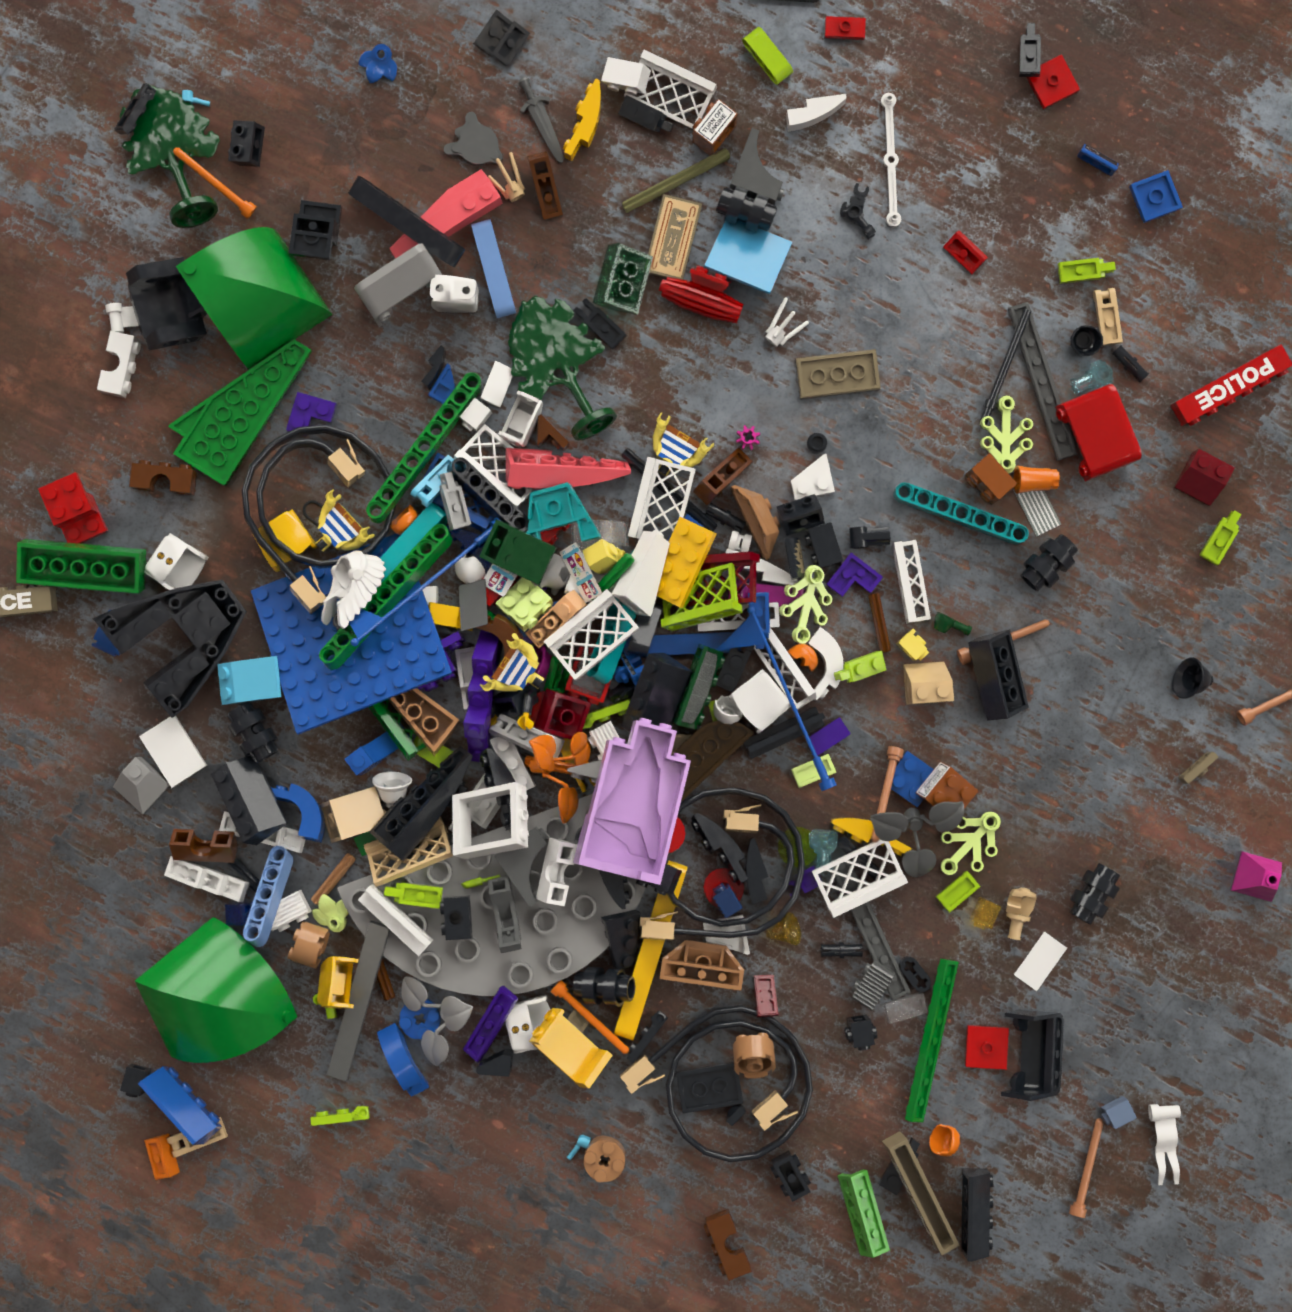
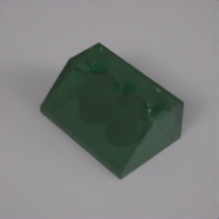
[593,243,653,315]

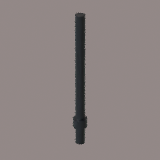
[979,309,1032,425]

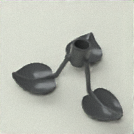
[870,801,964,878]

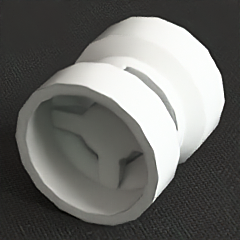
[728,531,752,552]

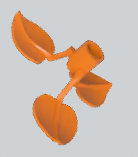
[529,732,591,824]

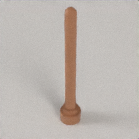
[957,619,1050,665]
[1237,689,1292,726]
[871,746,904,842]
[1069,1118,1104,1218]

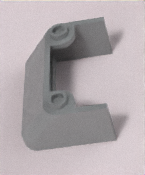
[354,243,442,327]

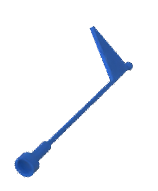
[337,517,501,646]
[717,606,837,791]

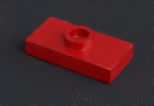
[824,16,866,40]

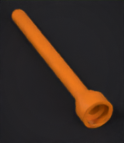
[173,148,257,219]
[550,980,629,1054]

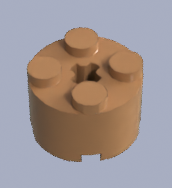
[288,922,330,969]
[733,1033,776,1078]
[584,1135,625,1182]

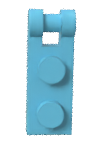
[410,455,462,507]

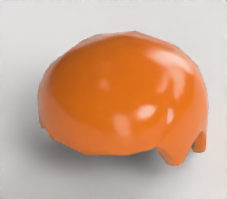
[390,505,419,535]
[787,643,818,672]
[929,1124,960,1157]

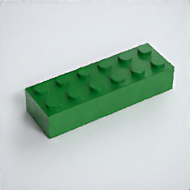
[16,539,146,594]

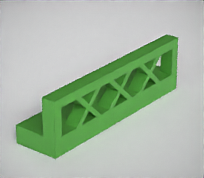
[838,1170,890,1258]

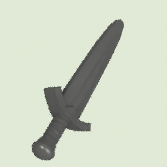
[518,77,563,163]

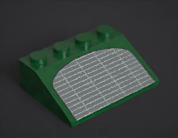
[674,644,725,729]

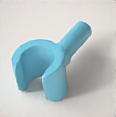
[182,90,210,106]
[567,1135,591,1160]

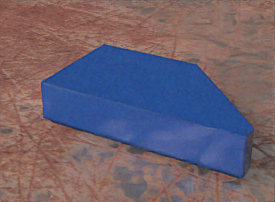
[428,363,456,405]

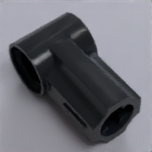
[849,527,891,549]

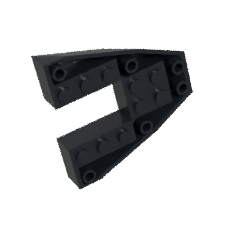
[92,579,247,718]

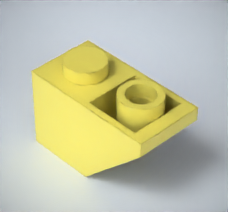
[583,539,626,574]

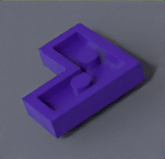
[286,392,337,437]
[826,552,883,597]

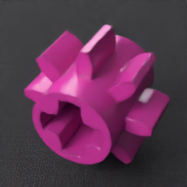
[736,425,760,451]

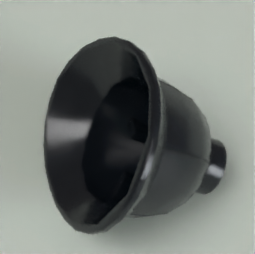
[1173,657,1213,699]

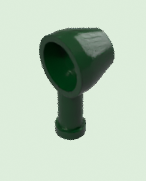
[934,612,972,636]

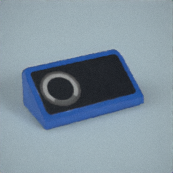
[1077,144,1119,176]

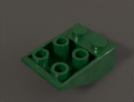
[479,519,557,585]

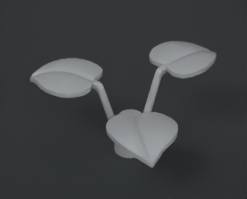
[401,976,473,1066]

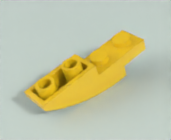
[563,79,601,161]
[830,818,912,856]

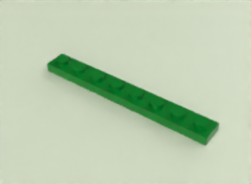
[905,958,959,1122]

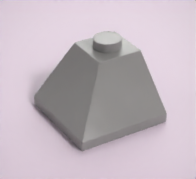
[113,757,170,814]

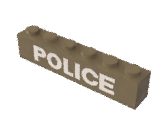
[0,585,58,618]
[882,1131,960,1255]

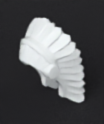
[321,551,386,629]

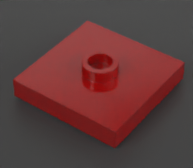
[1026,54,1080,109]
[965,1025,1009,1070]

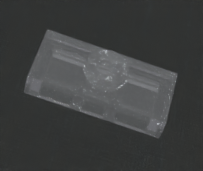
[883,992,928,1024]

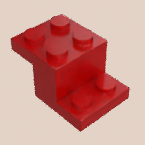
[38,472,109,544]

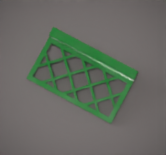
[368,688,426,761]

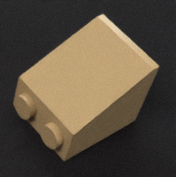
[903,662,954,705]
[320,786,386,843]

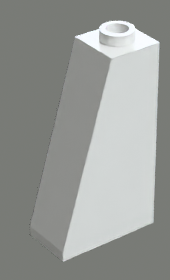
[612,530,670,617]

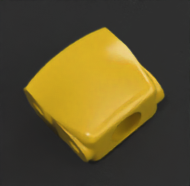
[253,509,317,572]
[317,956,358,1009]

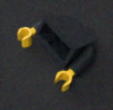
[491,684,540,730]

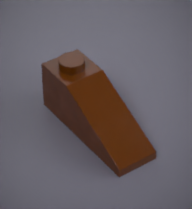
[527,151,563,220]
[693,447,753,505]

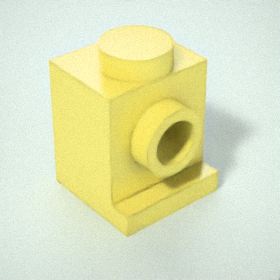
[896,629,929,661]

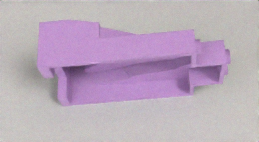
[573,718,691,885]

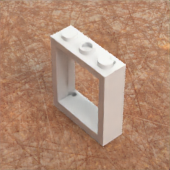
[452,782,529,859]

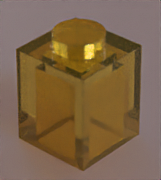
[969,897,1001,930]

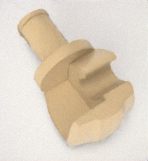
[1006,887,1037,940]

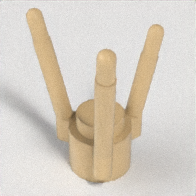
[488,152,525,202]

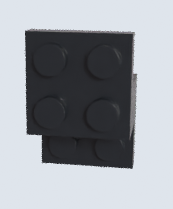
[288,200,342,260]

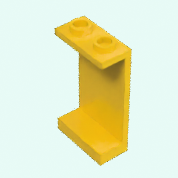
[529,1008,613,1089]

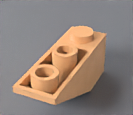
[525,590,587,649]

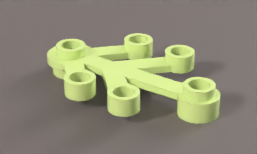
[980,396,1033,474]
[779,565,832,644]
[940,812,1001,875]

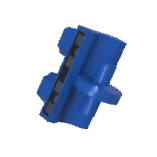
[614,651,644,686]

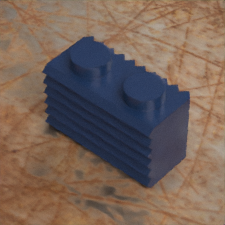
[712,883,743,918]

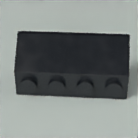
[968,629,1029,721]
[621,653,693,732]
[211,755,288,846]
[961,1168,993,1262]

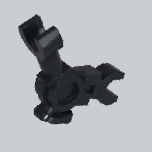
[840,183,876,240]

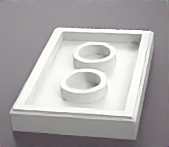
[139,716,208,788]

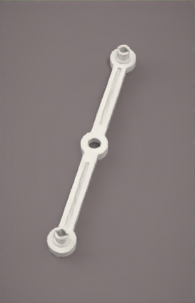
[881,93,901,228]

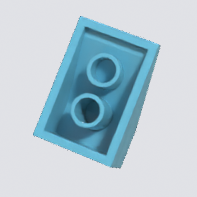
[217,656,282,705]

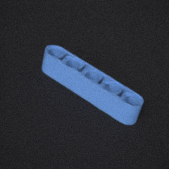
[471,219,516,318]
[243,846,293,947]

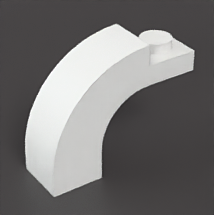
[807,627,844,701]

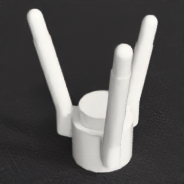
[765,297,809,347]

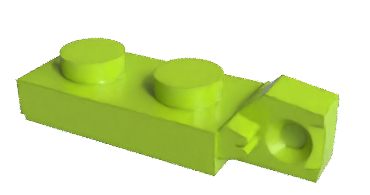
[1057,258,1116,284]
[1199,510,1242,566]
[834,651,886,683]
[583,698,631,729]
[384,882,443,909]
[311,1106,370,1126]

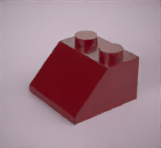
[1174,449,1235,506]
[534,688,591,740]

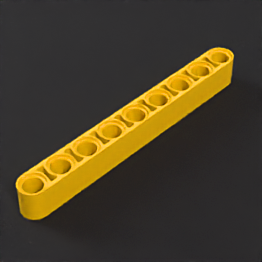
[614,860,688,1041]

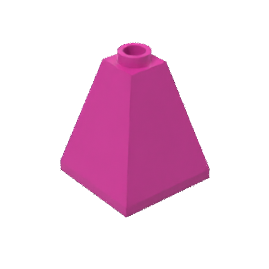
[1231,851,1282,902]

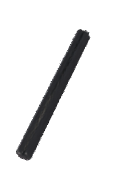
[622,448,718,532]

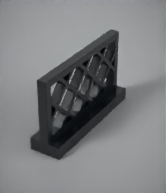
[743,707,825,759]

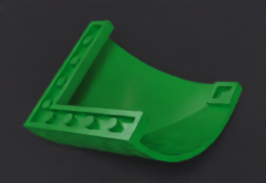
[176,227,333,369]
[135,917,298,1063]

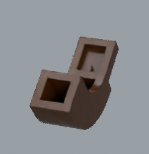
[475,614,525,657]

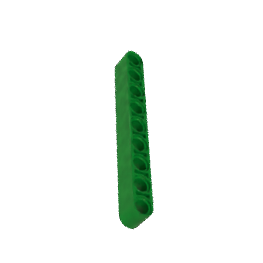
[366,372,482,524]
[319,524,452,670]

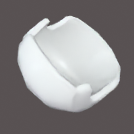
[455,555,486,584]
[713,695,743,725]

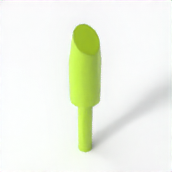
[461,874,500,889]

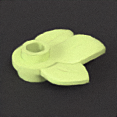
[312,894,348,932]

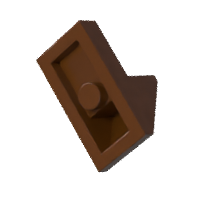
[537,414,570,451]

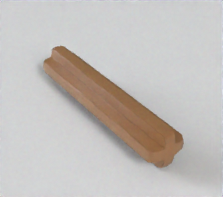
[311,853,356,905]

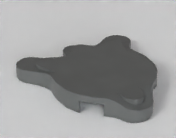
[444,112,503,166]

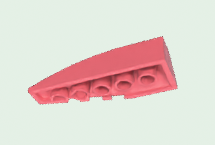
[389,169,503,259]
[506,448,631,490]

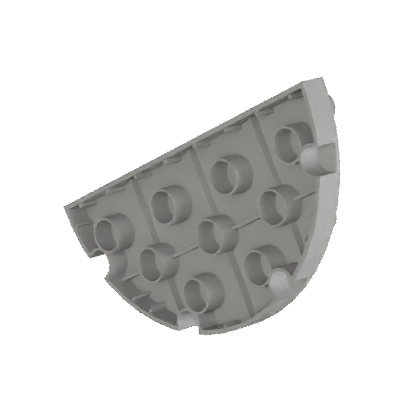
[337,793,645,996]

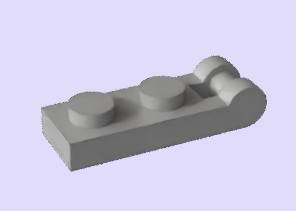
[489,714,546,753]

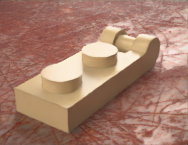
[1093,288,1123,346]
[167,1117,228,1158]

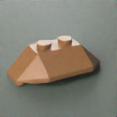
[730,485,781,561]
[660,940,744,991]

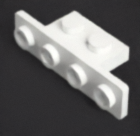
[448,773,500,832]

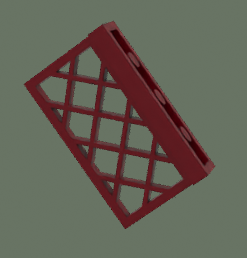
[686,551,760,607]

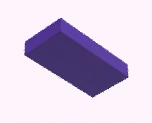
[809,717,851,756]

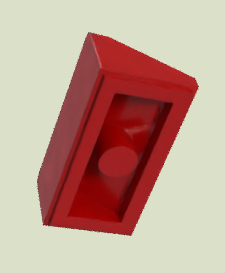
[943,231,988,274]

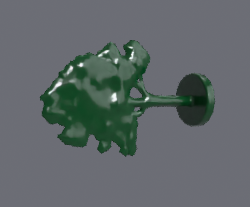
[119,84,220,228]
[508,296,617,441]

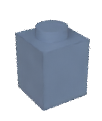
[1101,1096,1137,1129]

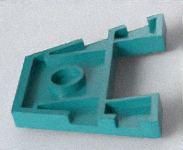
[526,482,601,542]

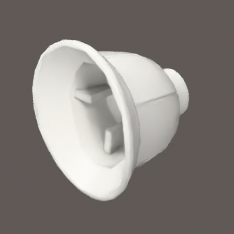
[372,771,412,808]

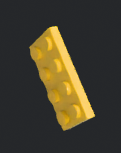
[657,517,717,608]

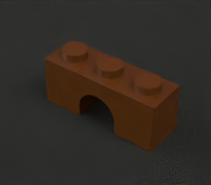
[129,460,197,496]
[169,829,238,863]
[704,1209,752,1281]

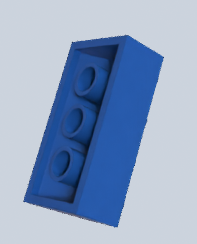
[138,1066,222,1145]

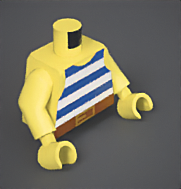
[653,413,714,477]
[315,489,375,552]
[480,633,545,692]

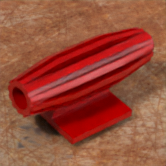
[659,265,744,323]

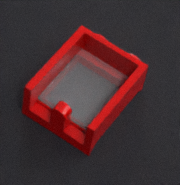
[565,646,613,705]

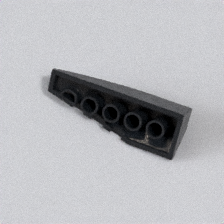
[369,746,473,861]

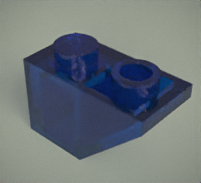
[225,901,253,926]

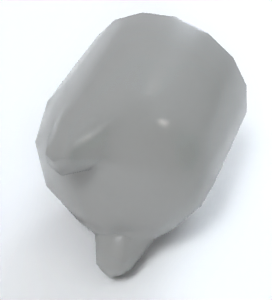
[538,554,571,595]

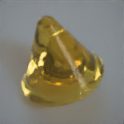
[766,912,801,946]

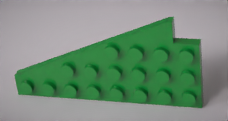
[168,339,312,487]

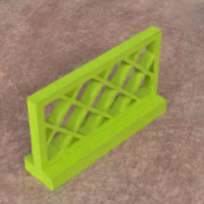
[661,563,743,631]

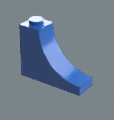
[345,722,410,776]

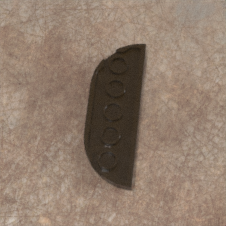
[671,720,754,802]

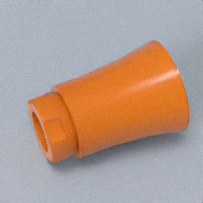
[1013,465,1060,494]

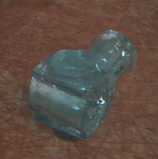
[1070,359,1114,396]
[809,829,838,870]

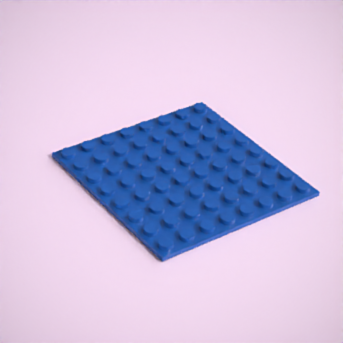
[251,534,452,734]

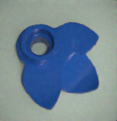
[358,44,397,84]

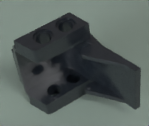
[126,257,207,351]

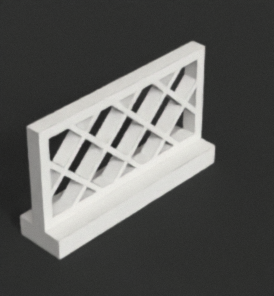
[624,50,717,130]
[453,424,534,509]
[628,457,696,539]
[544,589,640,681]
[812,839,908,918]

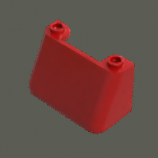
[1055,384,1142,482]

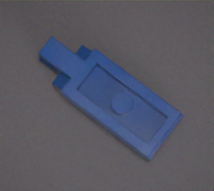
[748,592,770,649]

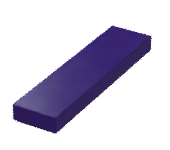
[463,986,519,1063]

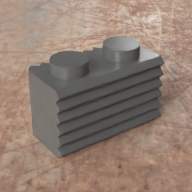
[851,960,896,1011]

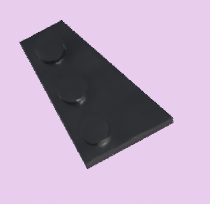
[601,909,641,969]

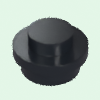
[807,433,827,453]

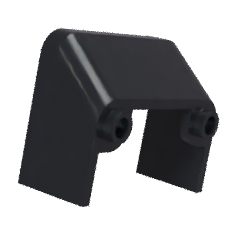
[1001,1010,1064,1101]

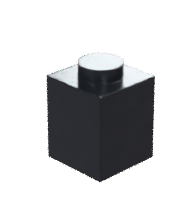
[120,1063,151,1098]

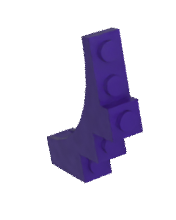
[463,630,503,762]

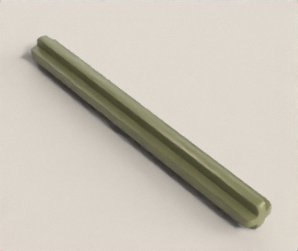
[622,148,731,213]

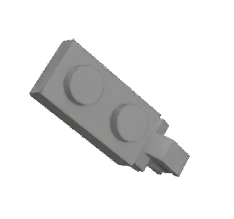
[440,472,471,530]

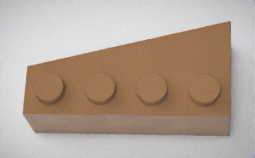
[388,688,459,757]

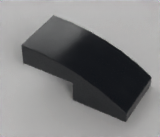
[421,345,446,390]

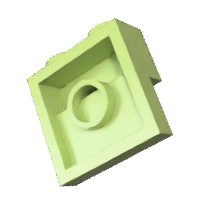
[495,577,553,632]

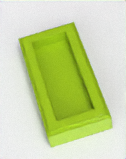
[936,871,981,913]

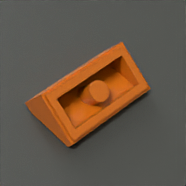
[144,1134,180,1180]

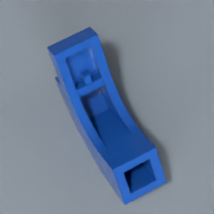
[271,784,325,843]
[377,1023,429,1097]

